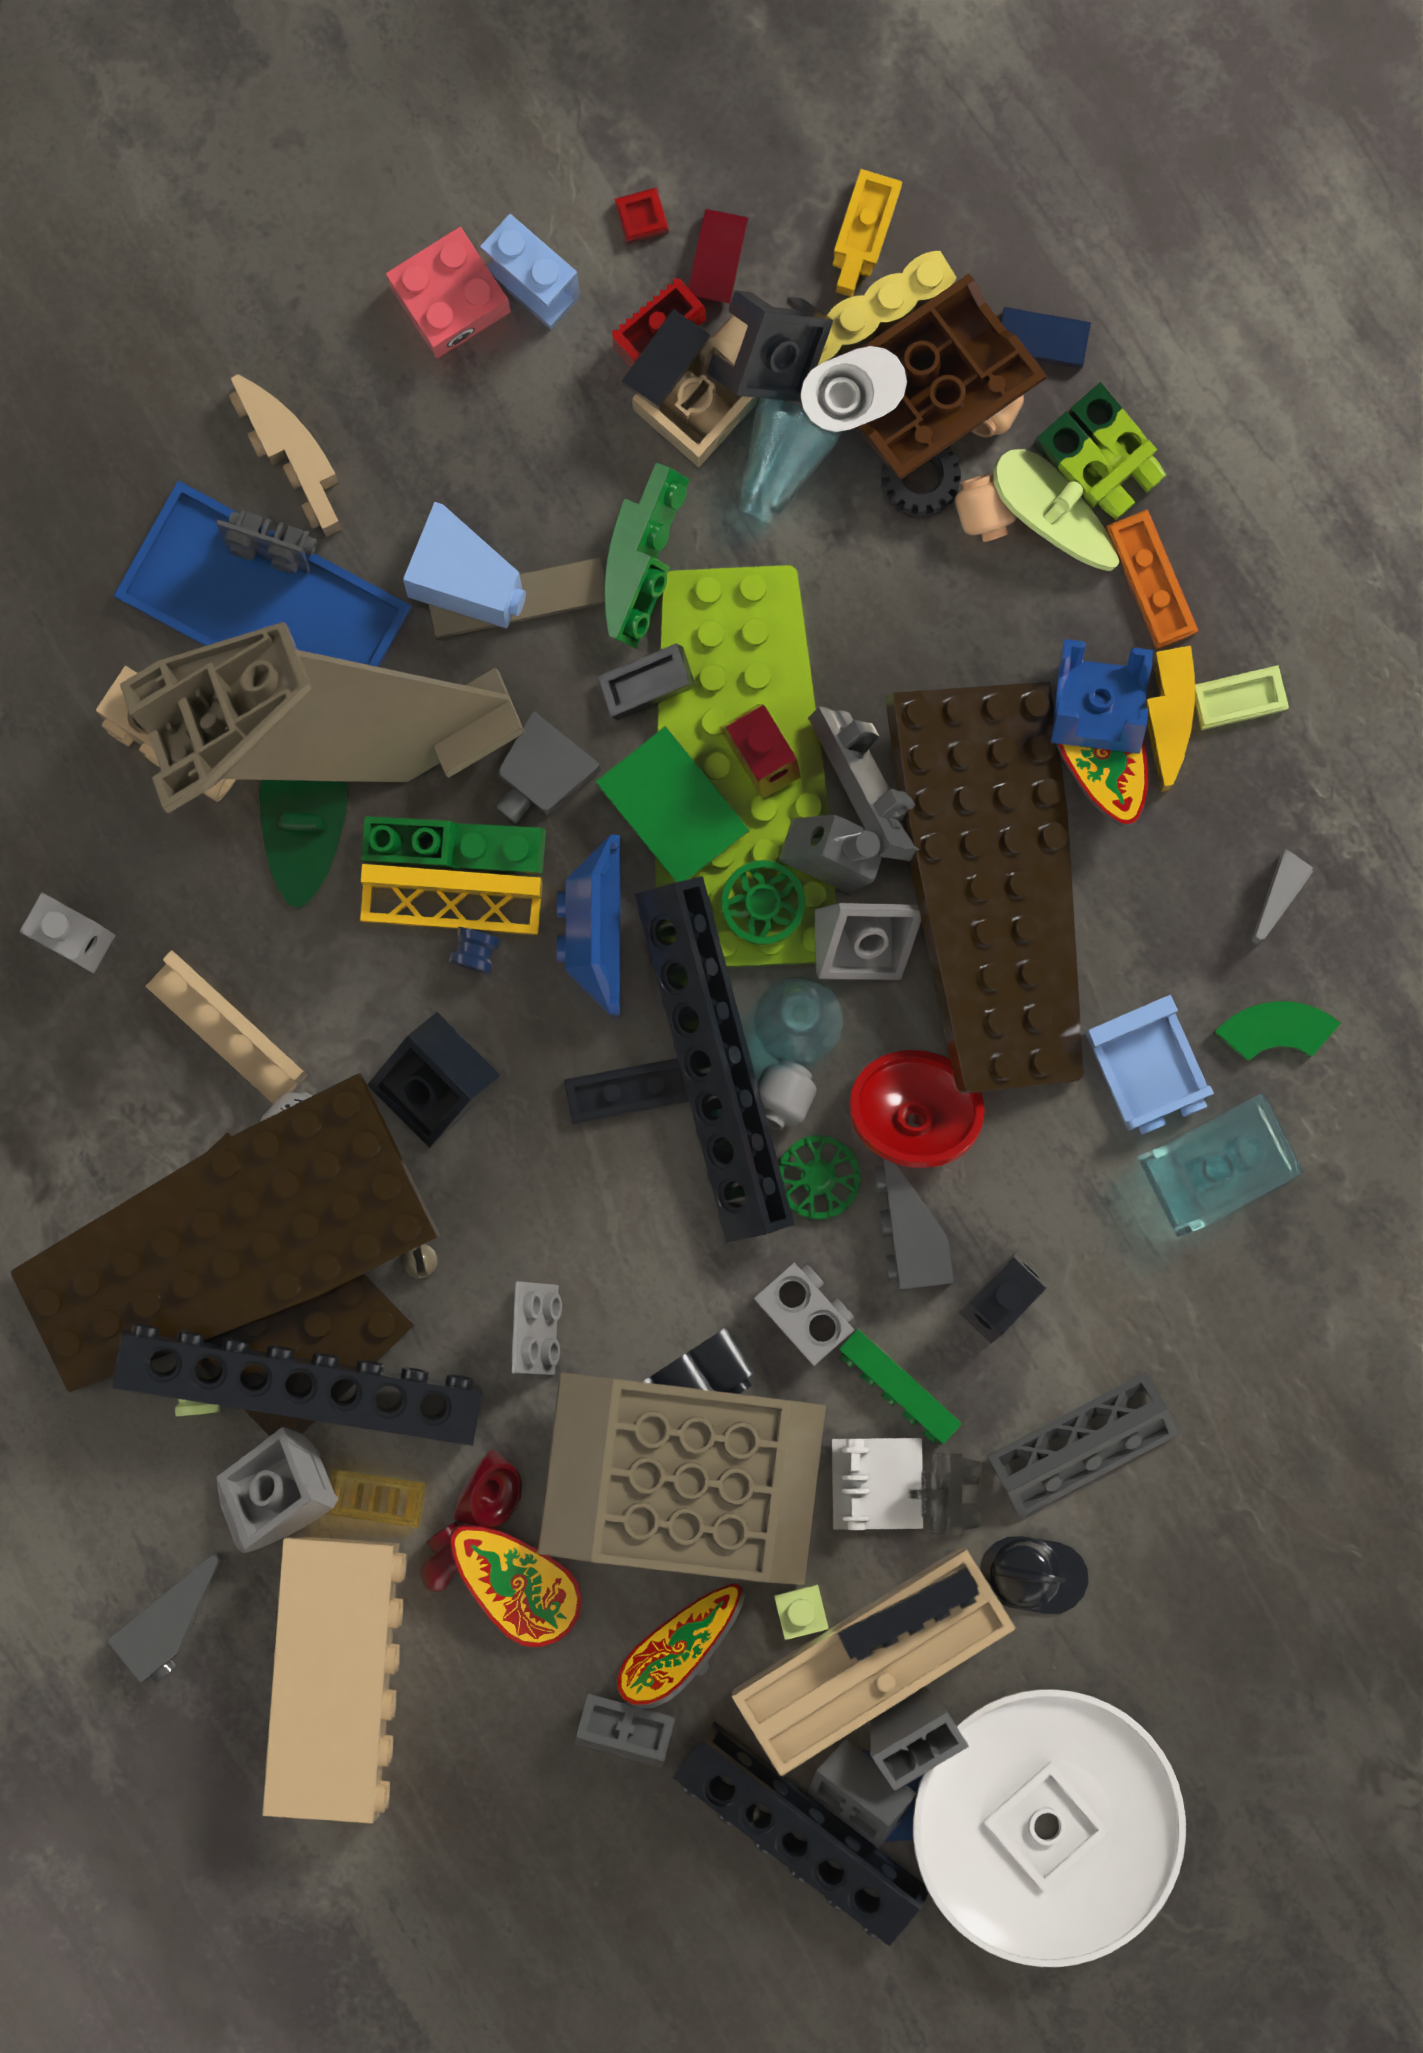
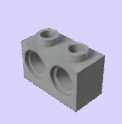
[754,1262,855,1366]

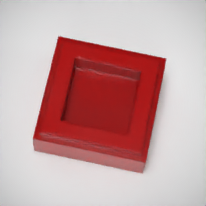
[614,187,669,244]

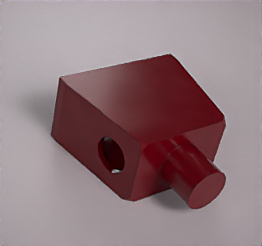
[719,704,801,800]

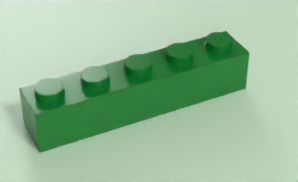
[838,1329,962,1445]

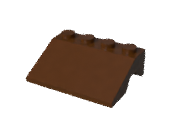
[855,273,1047,480]

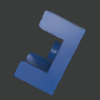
[1051,639,1153,754]

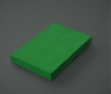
[595,726,750,883]

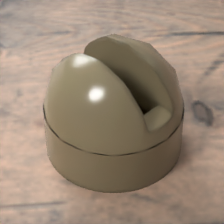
[402,1244,438,1279]

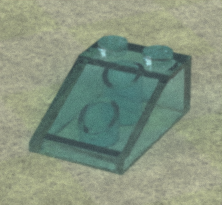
[1137,1092,1304,1237]

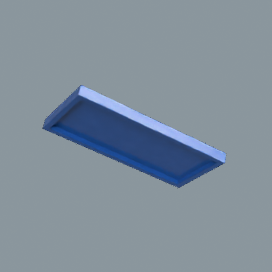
[114,480,412,667]

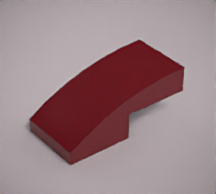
[688,209,749,304]

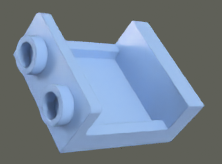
[1085,994,1214,1135]

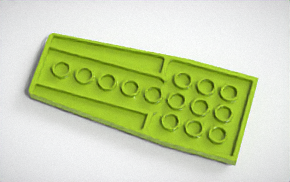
[655,565,836,968]

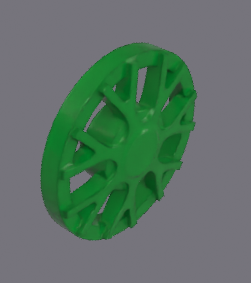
[779,1135,861,1220]

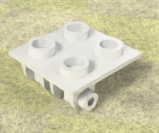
[832,1438,923,1530]

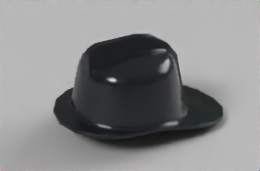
[980,1536,1089,1614]

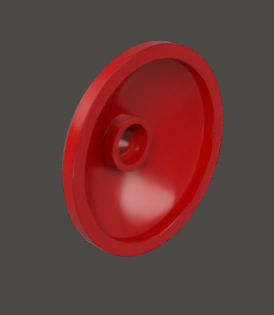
[849,1050,985,1168]

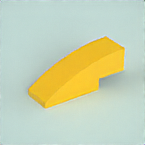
[1145,645,1195,792]

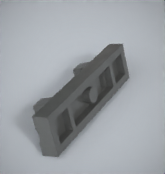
[808,707,920,861]

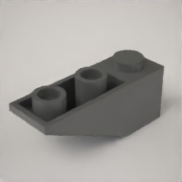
[874,1157,954,1291]

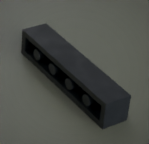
[837,1567,980,1662]

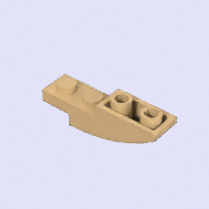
[228,374,342,537]

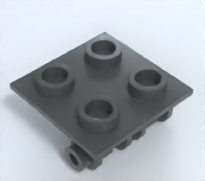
[216,510,317,575]

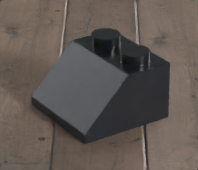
[367,1012,500,1148]

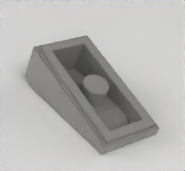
[1251,849,1313,945]

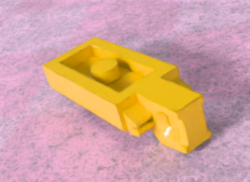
[832,169,903,297]

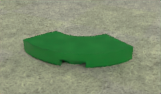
[1214,1001,1341,1062]

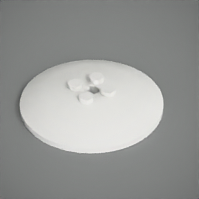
[913,1689,1186,1967]

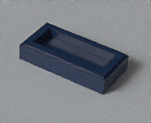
[1001,307,1091,368]

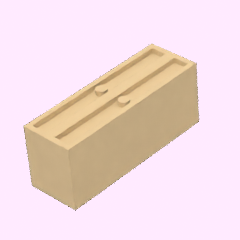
[263,1536,407,1823]
[731,1546,1016,1776]

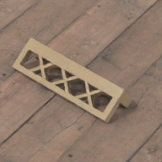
[146,950,308,1103]

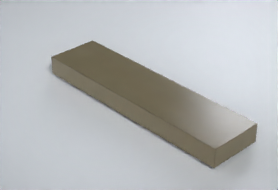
[429,557,605,639]

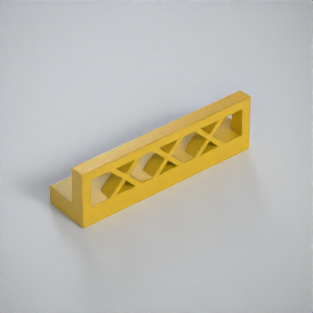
[360,864,543,935]

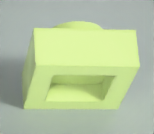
[774,1584,829,1640]

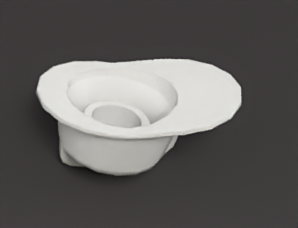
[800,346,907,432]

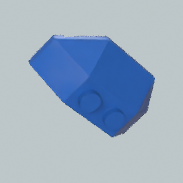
[557,835,621,1017]

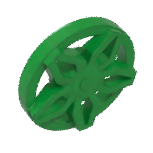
[721,860,805,945]

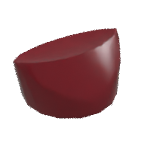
[453,1449,522,1528]

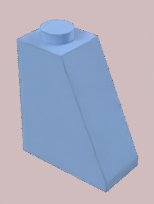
[403,502,526,629]

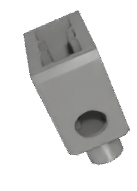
[19,893,116,974]

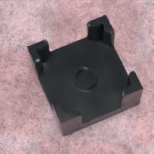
[707,290,834,402]

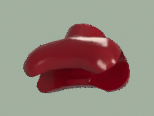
[421,1521,459,1592]

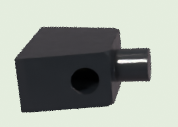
[959,1251,1049,1344]

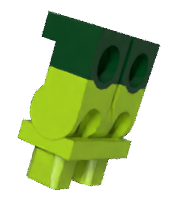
[1033,382,1166,520]

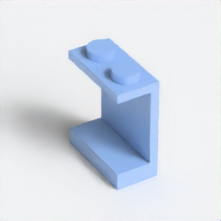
[480,214,580,330]

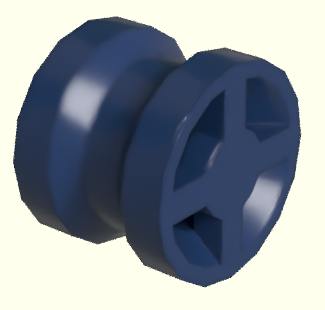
[448,927,500,974]

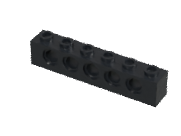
[672,1721,929,1947]

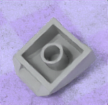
[216,1427,338,1553]

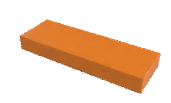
[1106,509,1199,650]

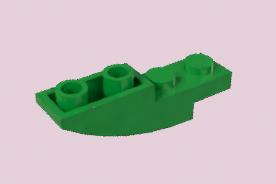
[605,462,690,649]
[361,816,546,874]

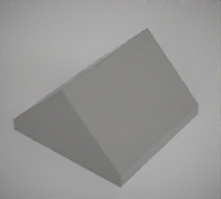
[815,903,921,980]

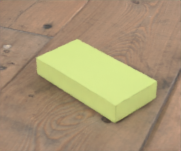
[1195,665,1289,730]

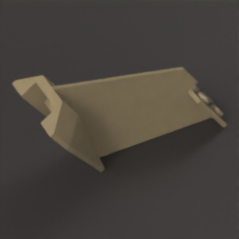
[120,622,525,814]

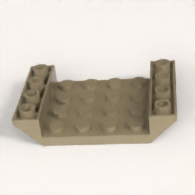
[537,1372,826,1585]

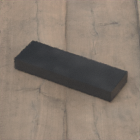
[564,1058,689,1124]

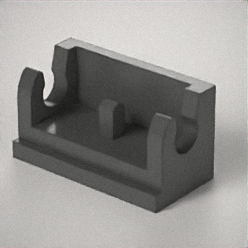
[575,1694,676,1768]
[807,1739,917,1848]

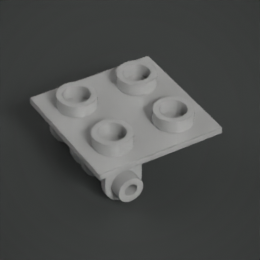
[512,1281,562,1375]

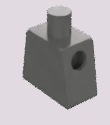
[495,711,601,824]
[779,815,882,894]
[870,1687,969,1791]

